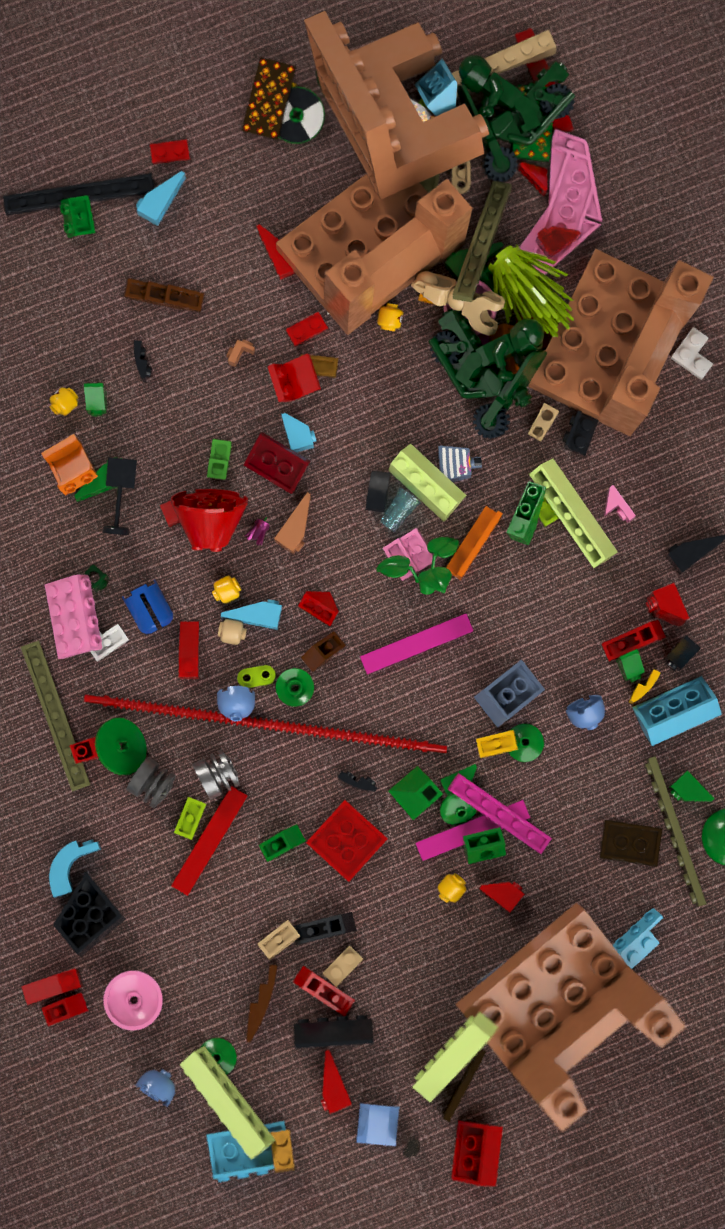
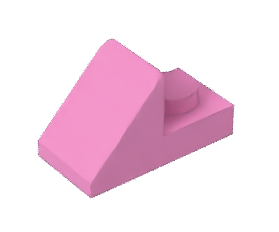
[604,485,636,523]

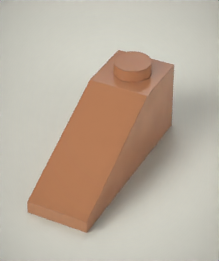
[274,492,311,554]

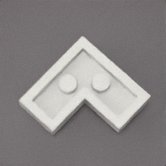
[671,327,713,380]
[90,624,129,662]

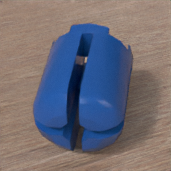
[122,579,173,634]

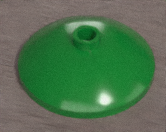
[701,809,725,866]

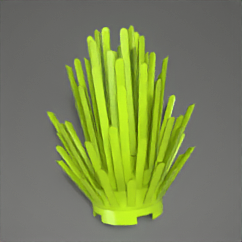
[488,244,574,337]

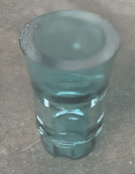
[380,487,421,533]

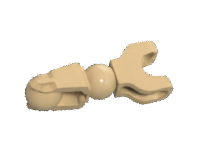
[411,271,505,335]

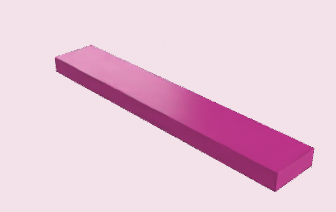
[360,614,473,675]
[447,773,552,854]
[415,800,530,861]

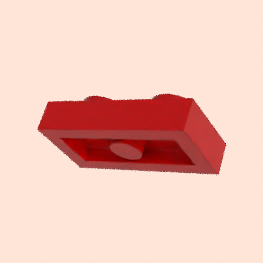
[150,139,190,165]
[286,311,328,347]

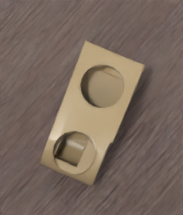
[528,403,559,442]

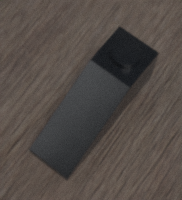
[666,535,725,575]
[664,635,701,671]
[293,912,357,945]

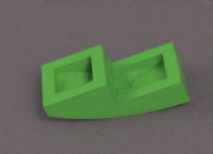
[207,439,232,480]

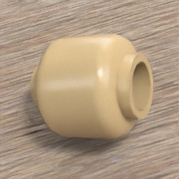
[218,618,247,645]

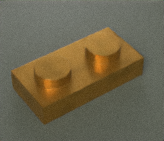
[270,1130,295,1173]

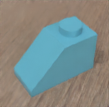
[281,413,316,452]

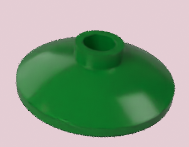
[276,668,314,707]
[508,724,544,762]
[440,793,477,825]
[200,1038,237,1075]

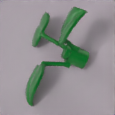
[376,537,459,595]

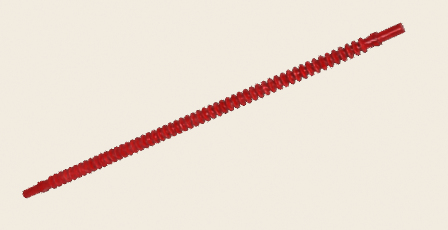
[84,694,447,753]

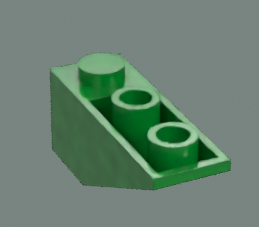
[506,481,546,545]

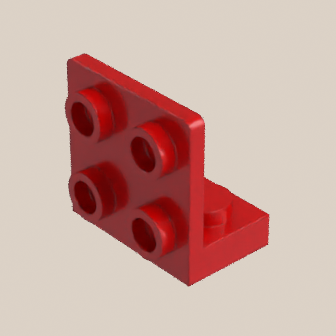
[267,354,321,402]

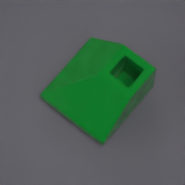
[388,766,443,820]

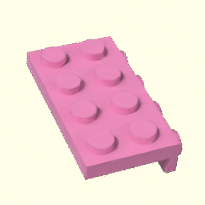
[45,575,102,659]

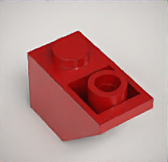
[69,737,98,764]

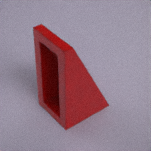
[160,501,180,527]

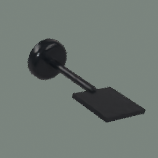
[102,457,137,535]

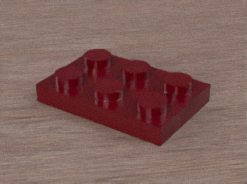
[244,432,311,494]

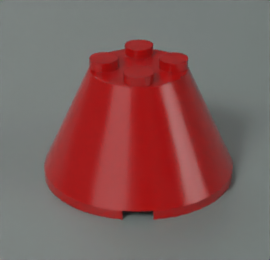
[171,489,248,552]

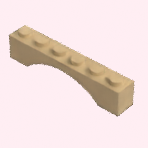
[452,30,556,98]

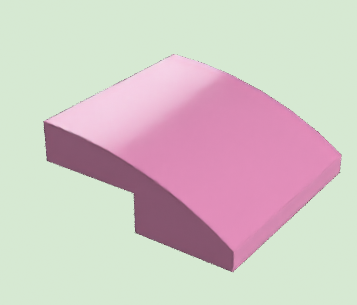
[383,528,437,581]

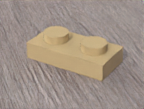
[257,920,300,960]
[322,945,363,987]

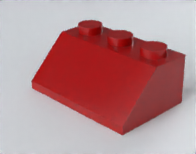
[645,583,689,627]
[451,1120,503,1186]

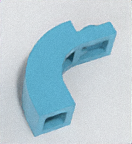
[49,839,101,898]

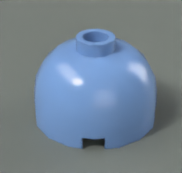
[217,686,255,721]
[566,695,605,730]
[135,1069,175,1107]

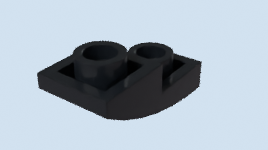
[134,340,152,383]
[366,470,391,512]
[337,771,377,792]

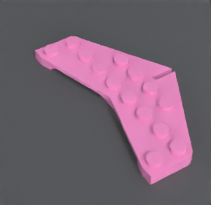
[520,129,602,275]

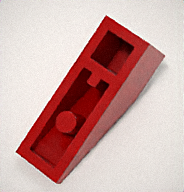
[256,224,295,280]
[602,620,666,661]
[179,622,199,679]
[293,966,355,1016]
[21,968,83,1005]
[320,1049,352,1114]

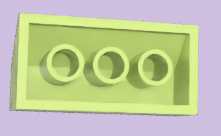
[388,444,467,522]

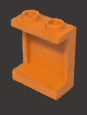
[41,434,98,496]

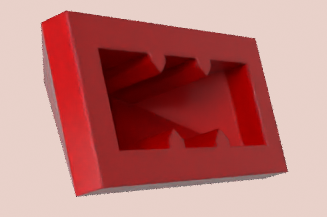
[518,162,548,197]
[298,591,339,626]

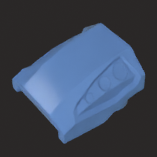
[357,1103,399,1146]

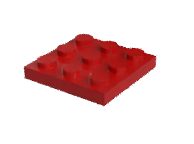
[306,800,388,882]

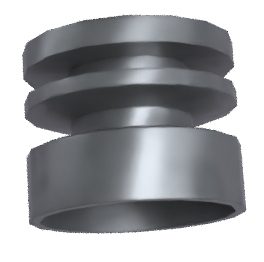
[192,749,240,800]
[126,757,176,808]

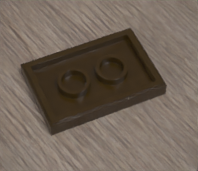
[599,820,663,867]

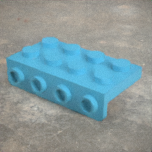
[207,1121,286,1182]

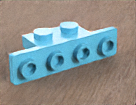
[612,908,663,969]

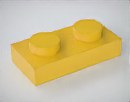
[476,730,519,758]

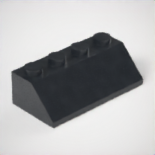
[294,1015,374,1049]

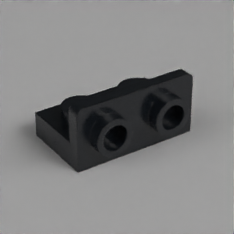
[562,410,599,456]

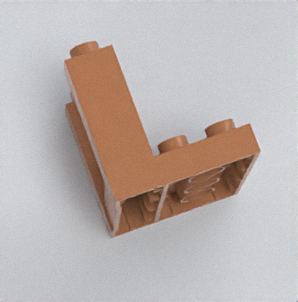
[304,11,489,200]
[276,174,472,335]
[528,249,714,436]
[455,903,686,1132]

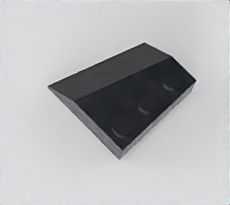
[53,872,126,957]

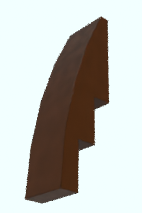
[123,278,204,312]
[246,965,278,1042]

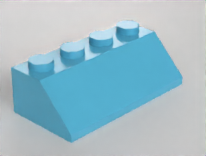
[415,59,457,116]
[632,676,722,746]

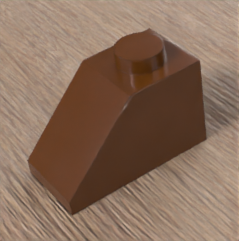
[301,631,346,672]

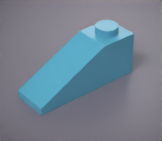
[136,171,186,226]
[221,600,282,630]

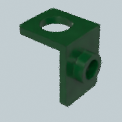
[83,564,110,593]

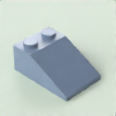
[474,659,545,727]

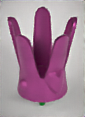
[245,517,270,546]

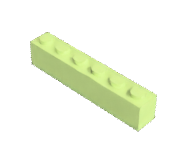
[529,459,618,568]
[413,1012,498,1102]
[180,1046,276,1159]

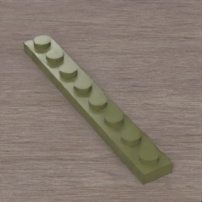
[453,181,512,302]
[21,640,91,792]
[645,756,706,907]

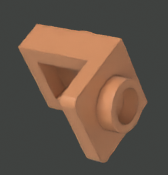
[226,340,255,367]

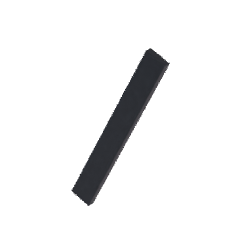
[3,173,154,216]

